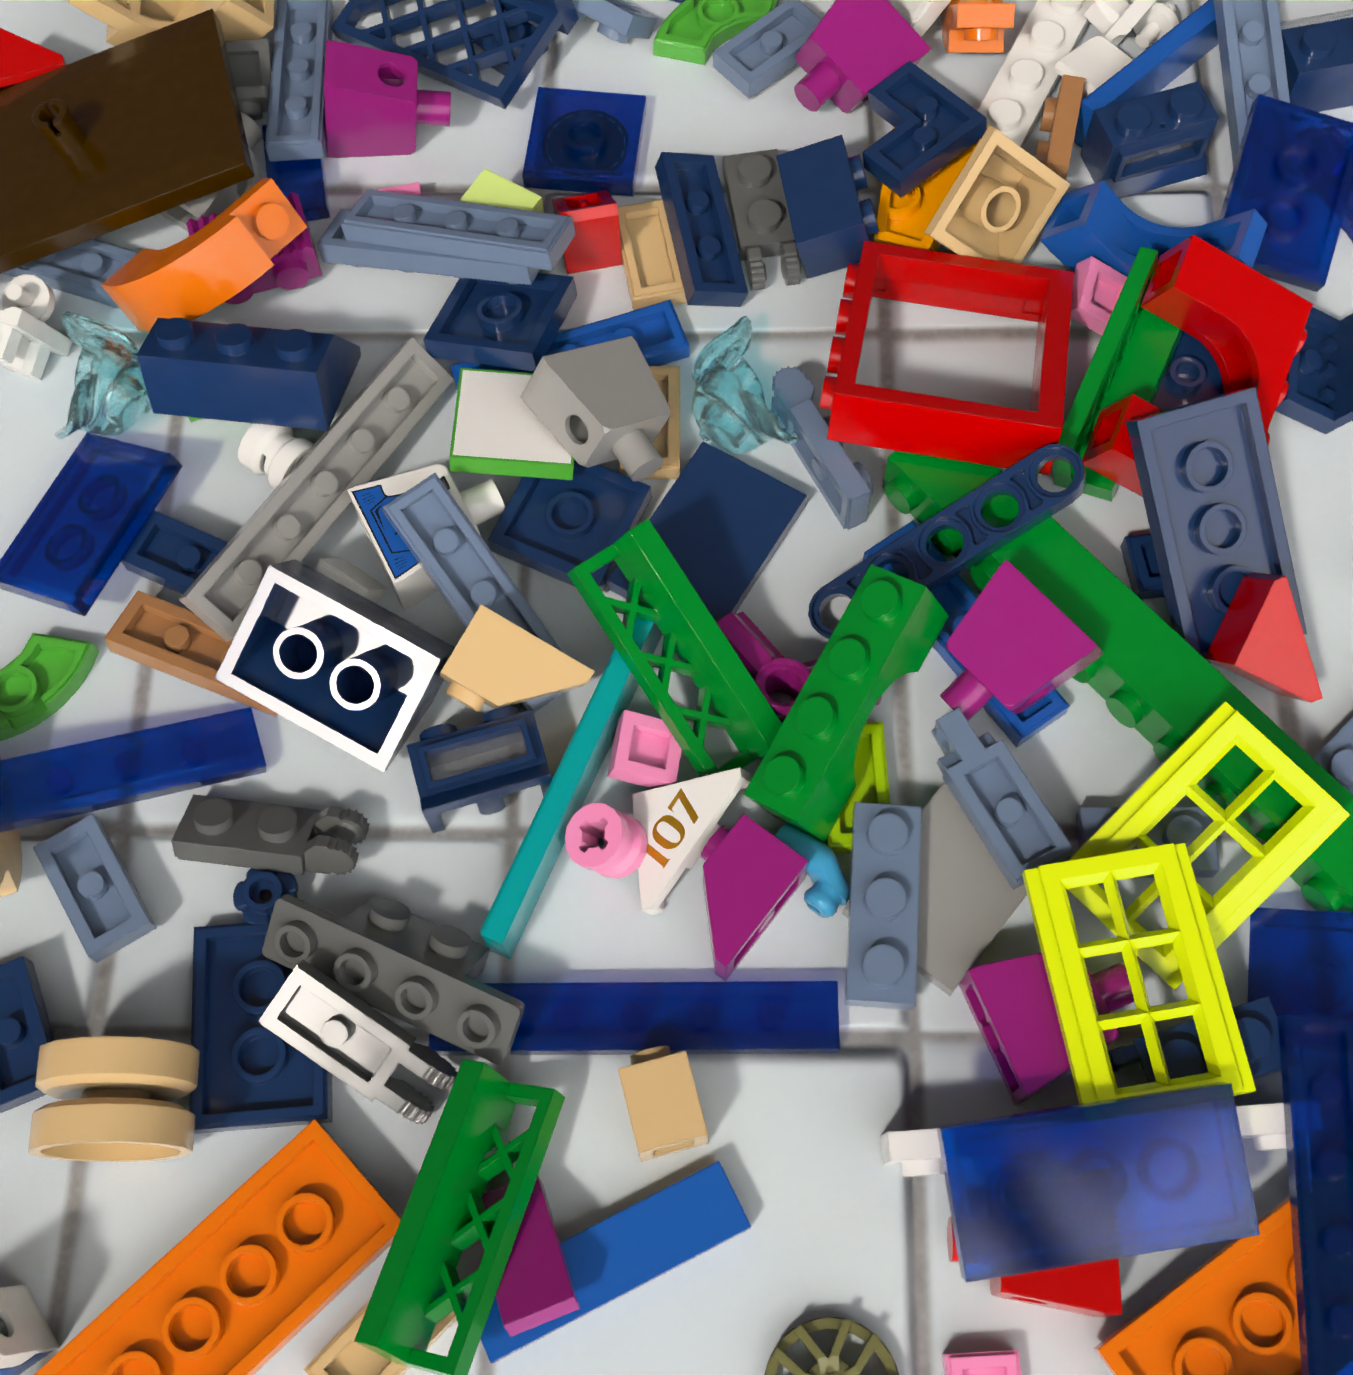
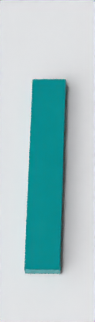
[480,599,662,959]

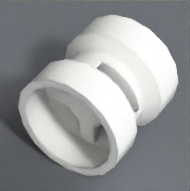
[238,424,314,489]

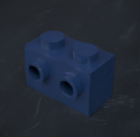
[776,135,879,279]

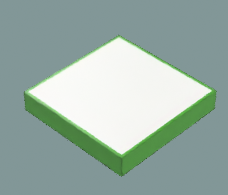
[449,368,574,480]

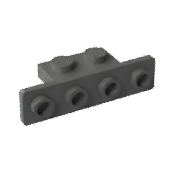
[262,894,525,1065]

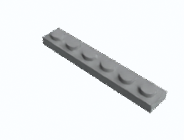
[178,337,454,642]

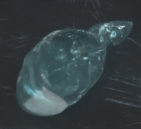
[54,311,152,439]
[692,316,799,454]

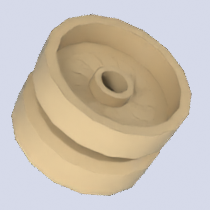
[28,1036,200,1162]

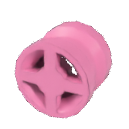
[564,803,648,879]

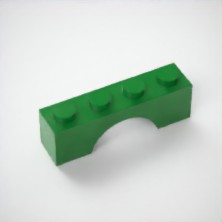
[743,564,949,843]

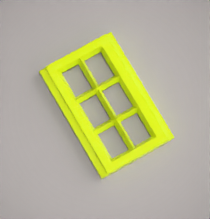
[1067,701,1350,990]
[1022,843,1256,1122]

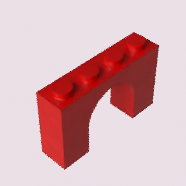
[1082,234,1313,497]

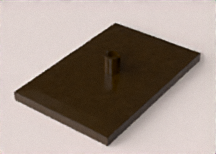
[0,9,255,274]

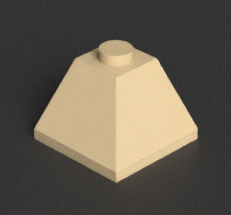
[924,126,1070,264]

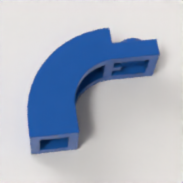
[1040,180,1268,277]

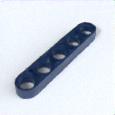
[808,444,1086,640]

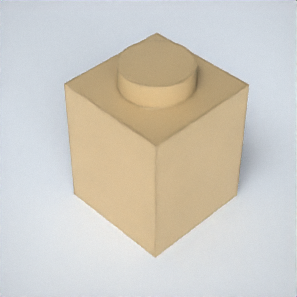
[618,1046,708,1162]

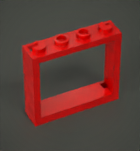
[820,241,1074,475]

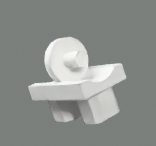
[1083,0,1179,49]
[0,274,73,380]

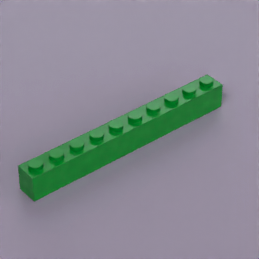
[882,451,1353,925]

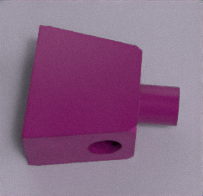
[794,0,931,114]
[324,40,451,158]
[940,559,1103,721]
[959,953,1135,1105]

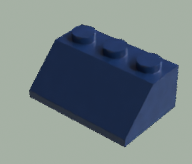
[1280,9,1353,117]
[136,318,361,431]
[214,559,455,772]

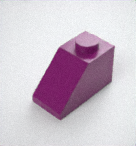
[701,814,808,982]

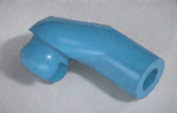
[775,824,850,918]

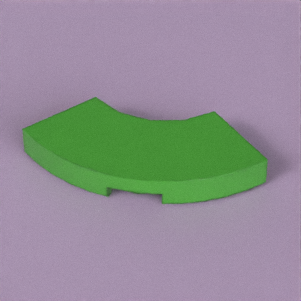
[653,0,780,65]
[0,633,99,741]

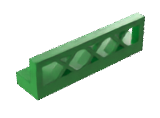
[1053,246,1183,502]
[567,519,782,777]
[354,1059,565,1375]

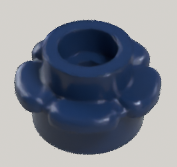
[233,868,299,925]

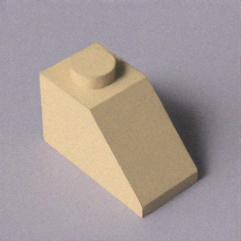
[440,604,595,712]

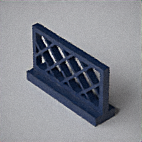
[331,0,579,109]

